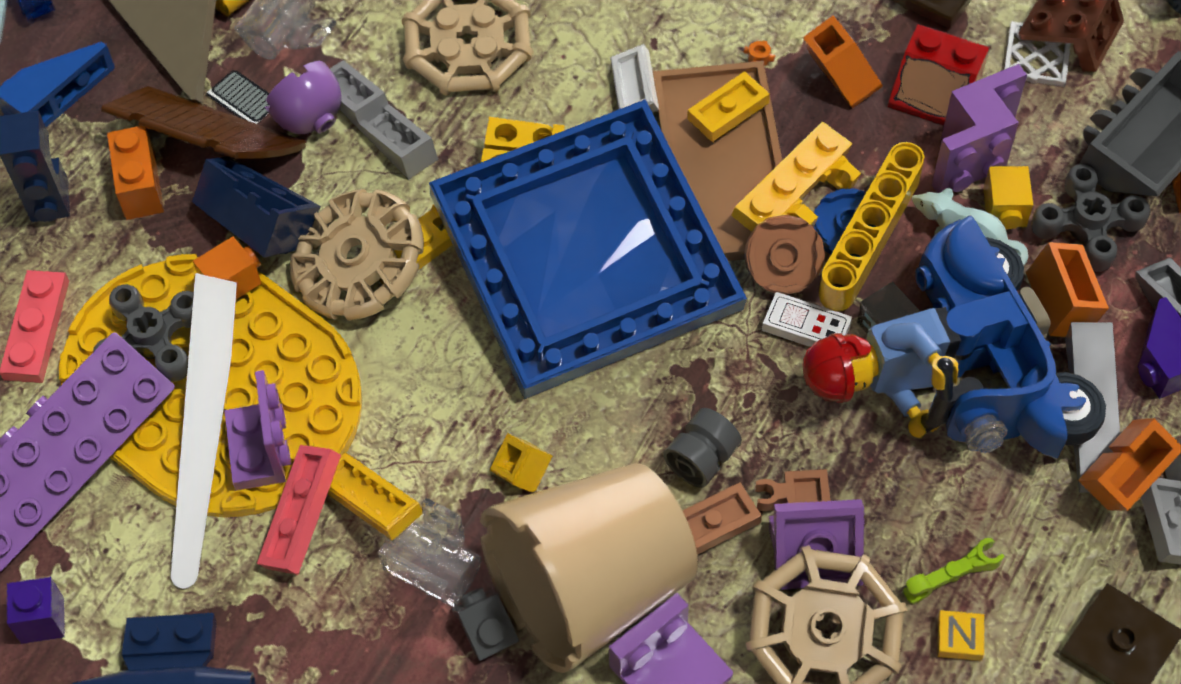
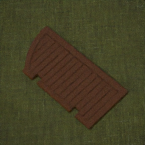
[101,86,307,159]

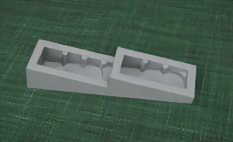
[330,60,438,180]
[1065,322,1120,493]

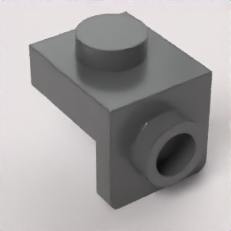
[452,588,519,661]

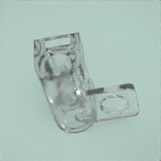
[234,0,337,60]
[378,498,481,608]

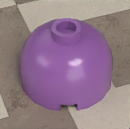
[265,61,342,134]

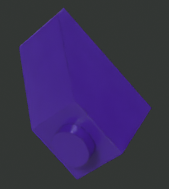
[1137,297,1181,399]

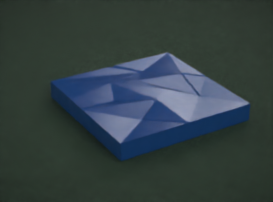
[429,99,747,399]

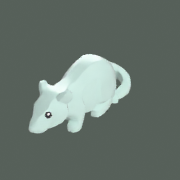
[912,188,1029,266]

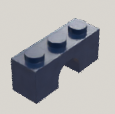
[0,110,70,223]

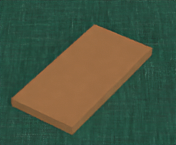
[653,61,782,261]

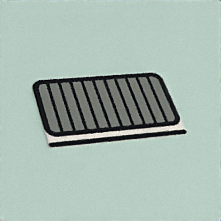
[206,70,270,124]

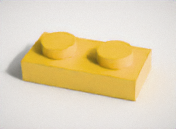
[687,71,770,142]

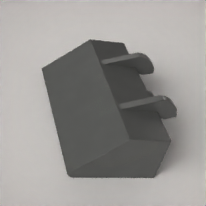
[1080,50,1181,196]

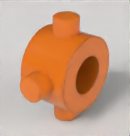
[743,40,775,66]

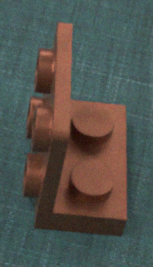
[1019,0,1124,72]

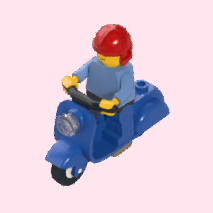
[802,215,1106,459]

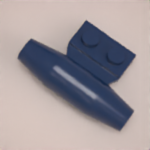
[72,613,256,684]

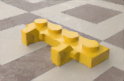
[731,121,861,232]

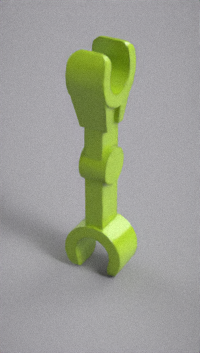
[903,538,1004,604]

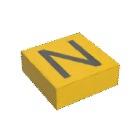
[937,610,984,661]

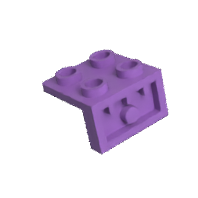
[225,370,291,491]
[609,593,733,684]

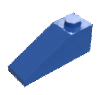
[0,41,115,127]

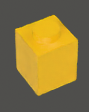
[983,166,1033,229]

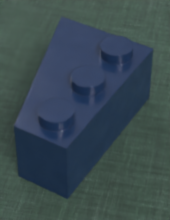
[192,157,321,257]

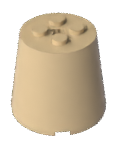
[480,463,698,673]

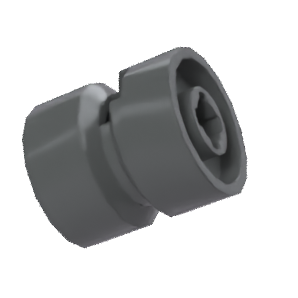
[663,408,742,488]

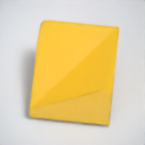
[489,433,553,492]

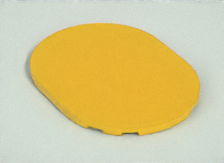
[59,254,362,517]

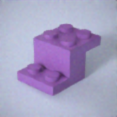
[932,64,1027,193]

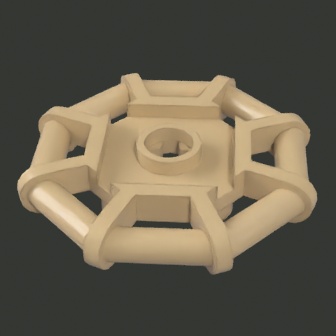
[401,0,534,95]
[745,545,908,684]

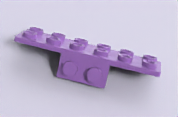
[0,332,175,572]

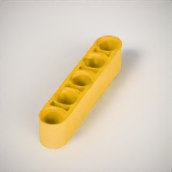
[819,142,925,311]

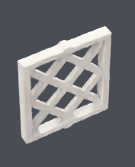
[1004,21,1071,87]

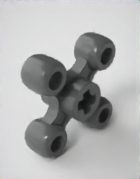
[1031,164,1150,272]
[93,284,194,382]

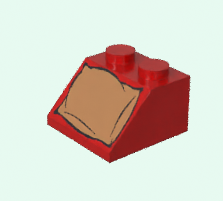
[888,24,989,125]

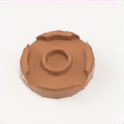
[744,214,825,295]

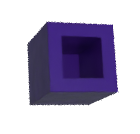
[7,577,65,644]

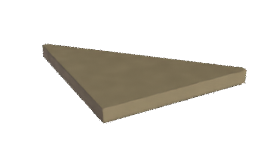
[109,0,216,104]

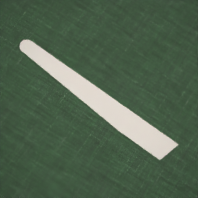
[171,273,237,589]

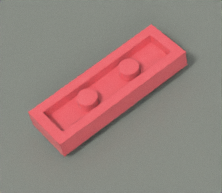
[0,270,69,383]
[257,445,341,575]

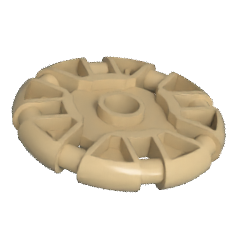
[290,189,424,320]

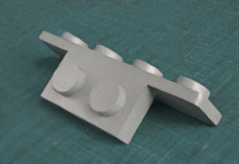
[1141,436,1181,564]

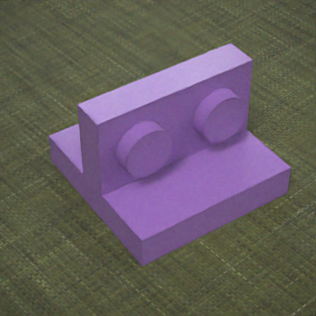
[769,499,864,590]

